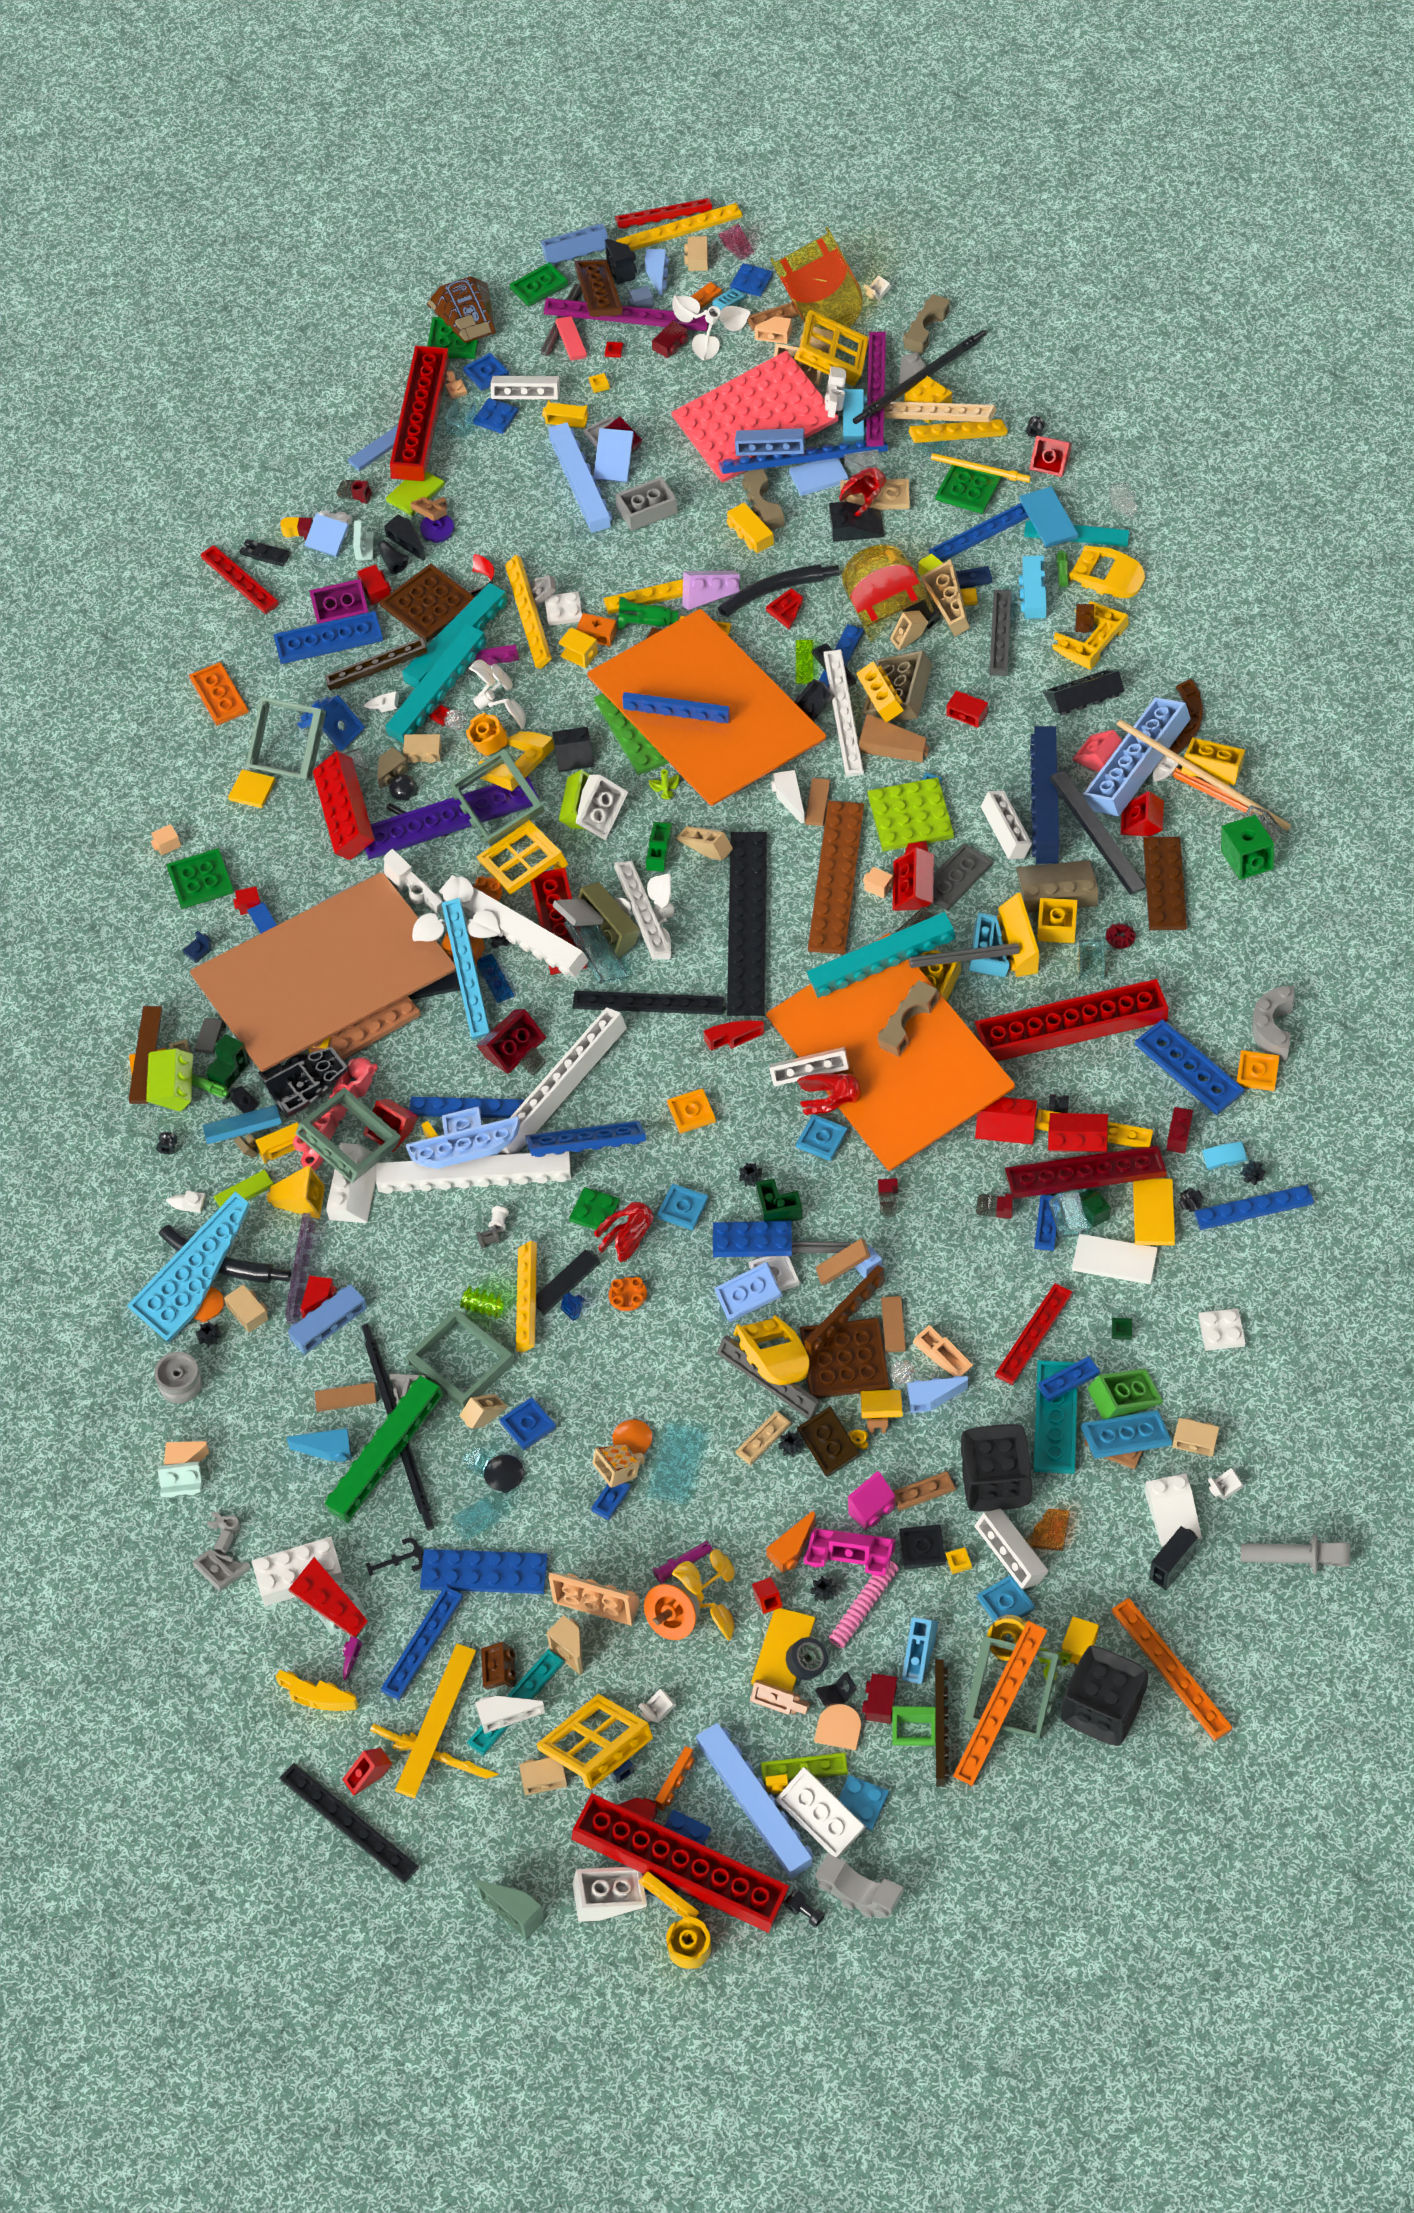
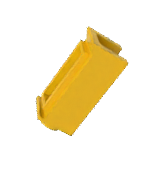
[542,400,588,428]
[255,1122,303,1164]

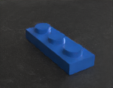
[1034,1195,1060,1251]
[1037,1356,1100,1403]

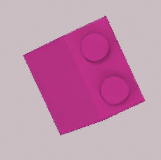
[848,1471,895,1530]

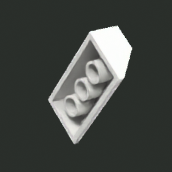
[326,1143,380,1223]

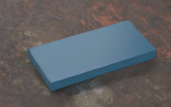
[1019,486,1078,548]
[202,1105,282,1144]
[1081,1410,1172,1459]

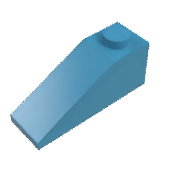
[287,1428,352,1462]
[902,1617,938,1684]

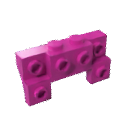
[804,1528,895,1576]

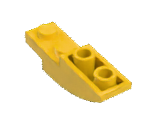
[275,1670,358,1711]

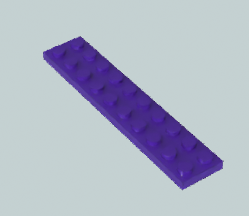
[364,776,539,860]

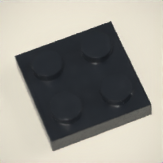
[899,1524,946,1570]

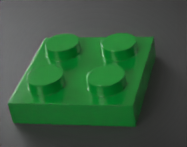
[569,1187,620,1233]

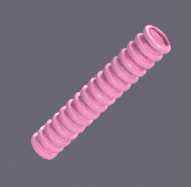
[829,1560,899,1648]

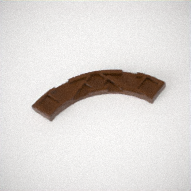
[1169,679,1203,754]

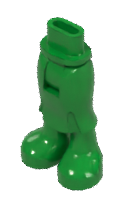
[617,597,678,630]

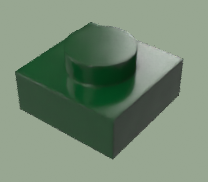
[1111,1318,1132,1340]

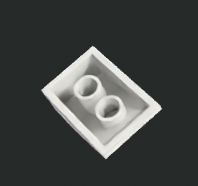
[576,775,628,840]
[1145,1473,1202,1547]
[572,1867,647,1922]

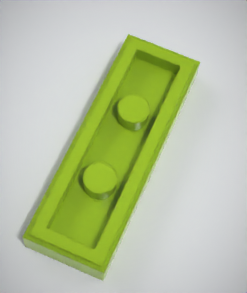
[213,1169,274,1208]

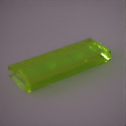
[796,640,813,684]

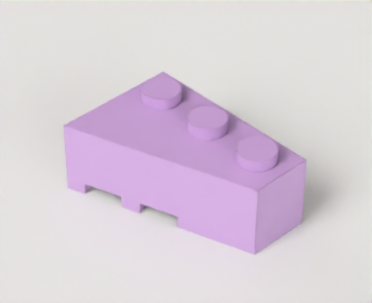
[682,570,740,610]

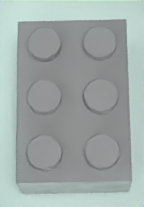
[615,477,677,531]

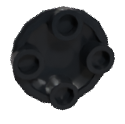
[484,1455,524,1493]

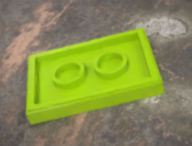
[386,471,445,516]

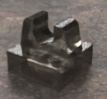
[519,1048,546,1075]

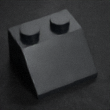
[605,239,637,284]
[552,726,594,772]

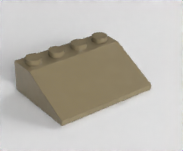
[862,650,932,721]
[1016,860,1098,913]

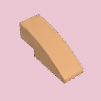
[913,1325,973,1376]

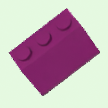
[309,579,368,624]

